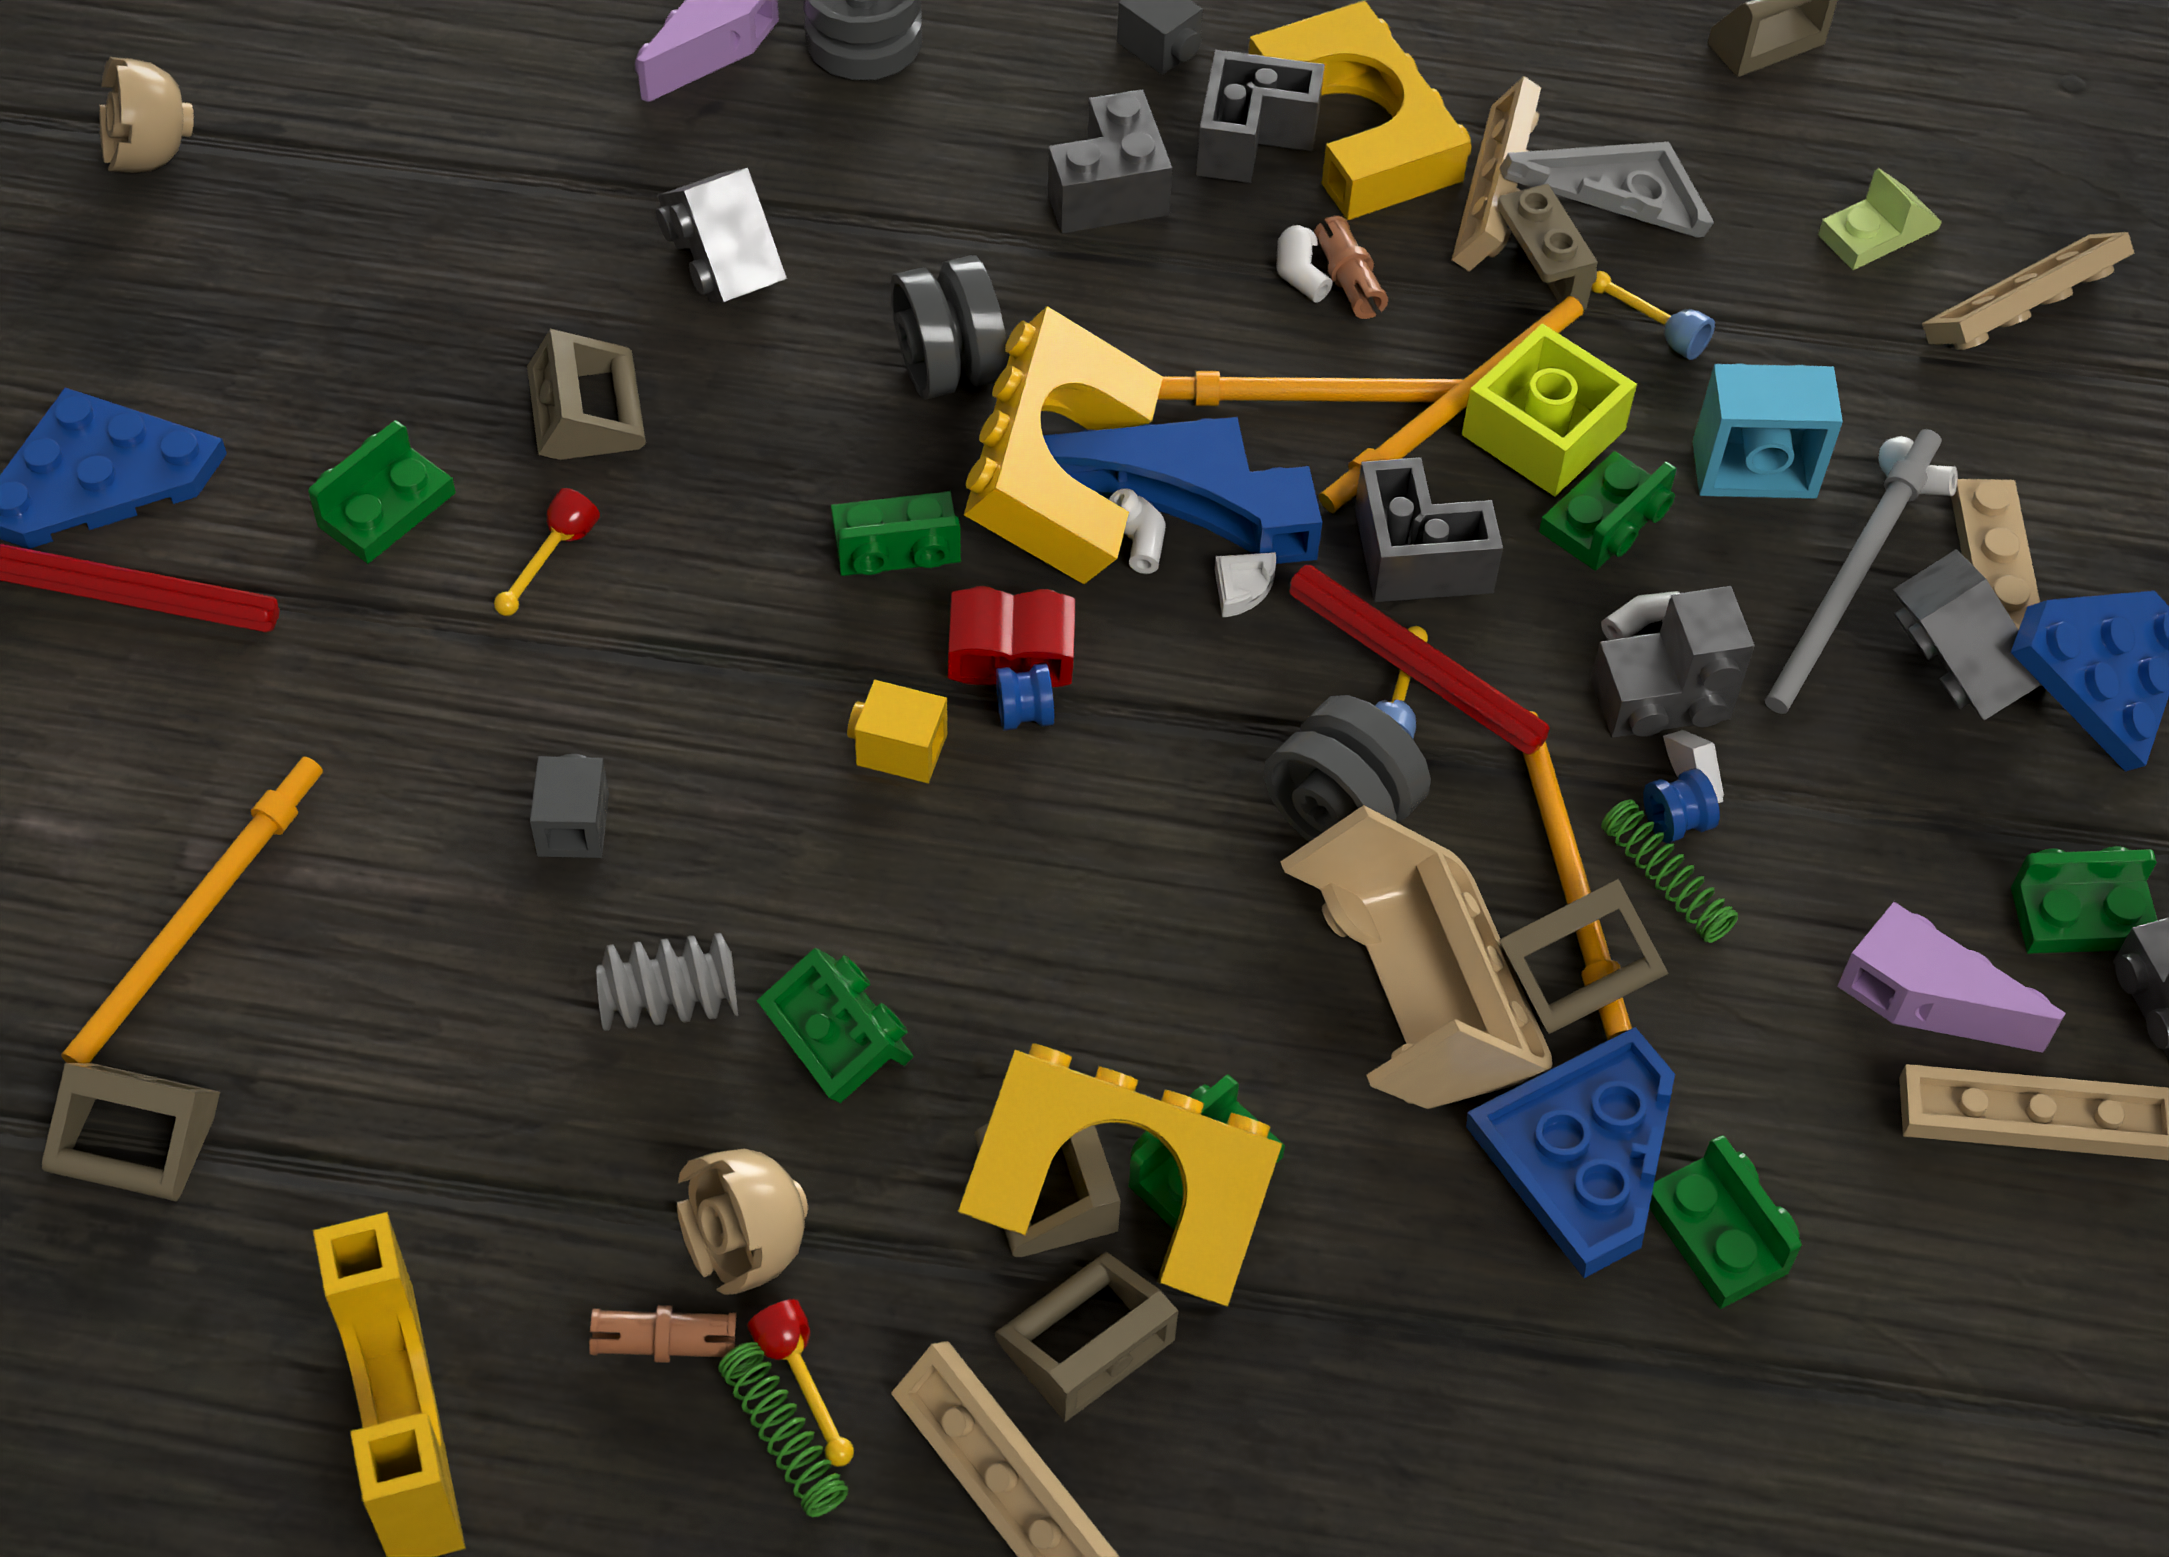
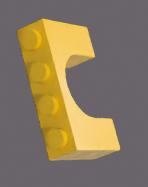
[1248,0,1471,221]
[964,306,1163,584]
[958,1043,1282,1306]
[313,1212,465,1557]

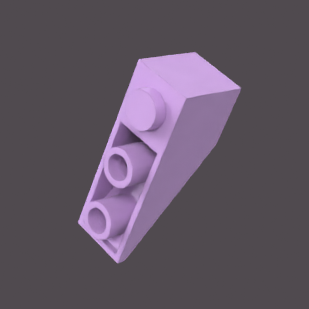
[635,0,779,102]
[1837,902,2066,1053]

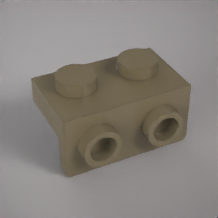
[1497,184,1598,310]

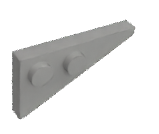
[1499,142,1714,237]

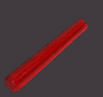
[0,544,280,632]
[1289,565,1550,755]

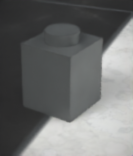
[1117,0,1203,75]
[530,754,609,858]

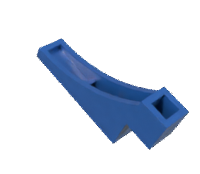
[1043,417,1322,564]

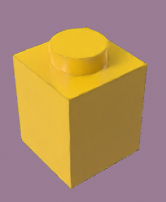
[847,680,948,784]

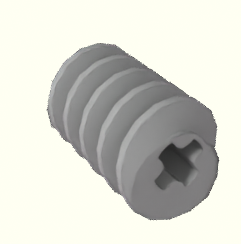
[596,933,738,1031]

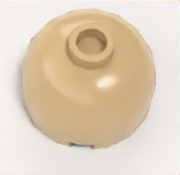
[100,57,194,173]
[677,1149,808,1295]

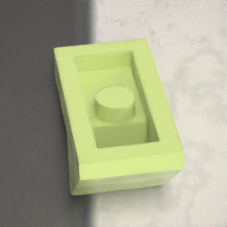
[1818,169,1942,270]

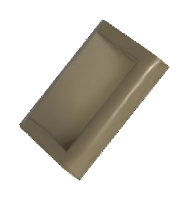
[1708,0,1838,77]
[527,329,646,460]
[1499,879,1669,1034]
[42,1063,220,1201]
[974,1123,1121,1257]
[994,1252,1178,1422]

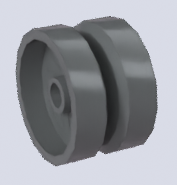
[803,0,922,80]
[890,255,1008,399]
[1263,695,1431,842]

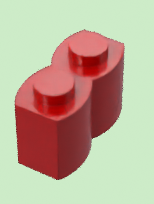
[948,586,1075,687]

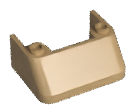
[1280,805,1553,1109]

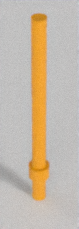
[1318,296,1584,513]
[1157,371,1463,406]
[1523,711,1632,1040]
[61,757,323,1063]

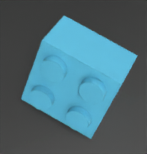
[1692,363,1843,499]

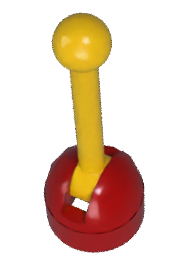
[494,488,600,616]
[747,1299,854,1467]

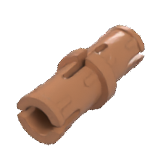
[1314,216,1388,319]
[590,1305,736,1363]

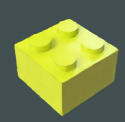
[1462,323,1637,497]

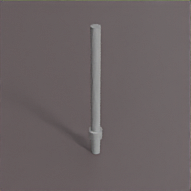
[1765,429,1942,714]

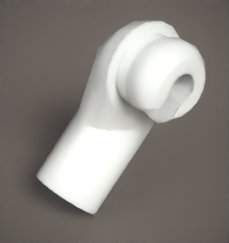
[1277,225,1333,303]
[1878,436,1958,496]
[1109,488,1166,574]
[1601,591,1680,640]

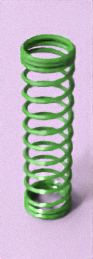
[1601,799,1738,943]
[718,1342,848,1517]

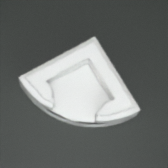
[1215,552,1276,617]
[1663,730,1724,803]

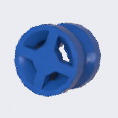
[996,663,1054,731]
[1643,768,1720,844]

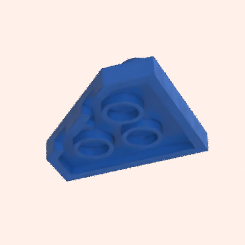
[0,388,227,549]
[2010,591,2169,771]
[1466,1027,1675,1278]

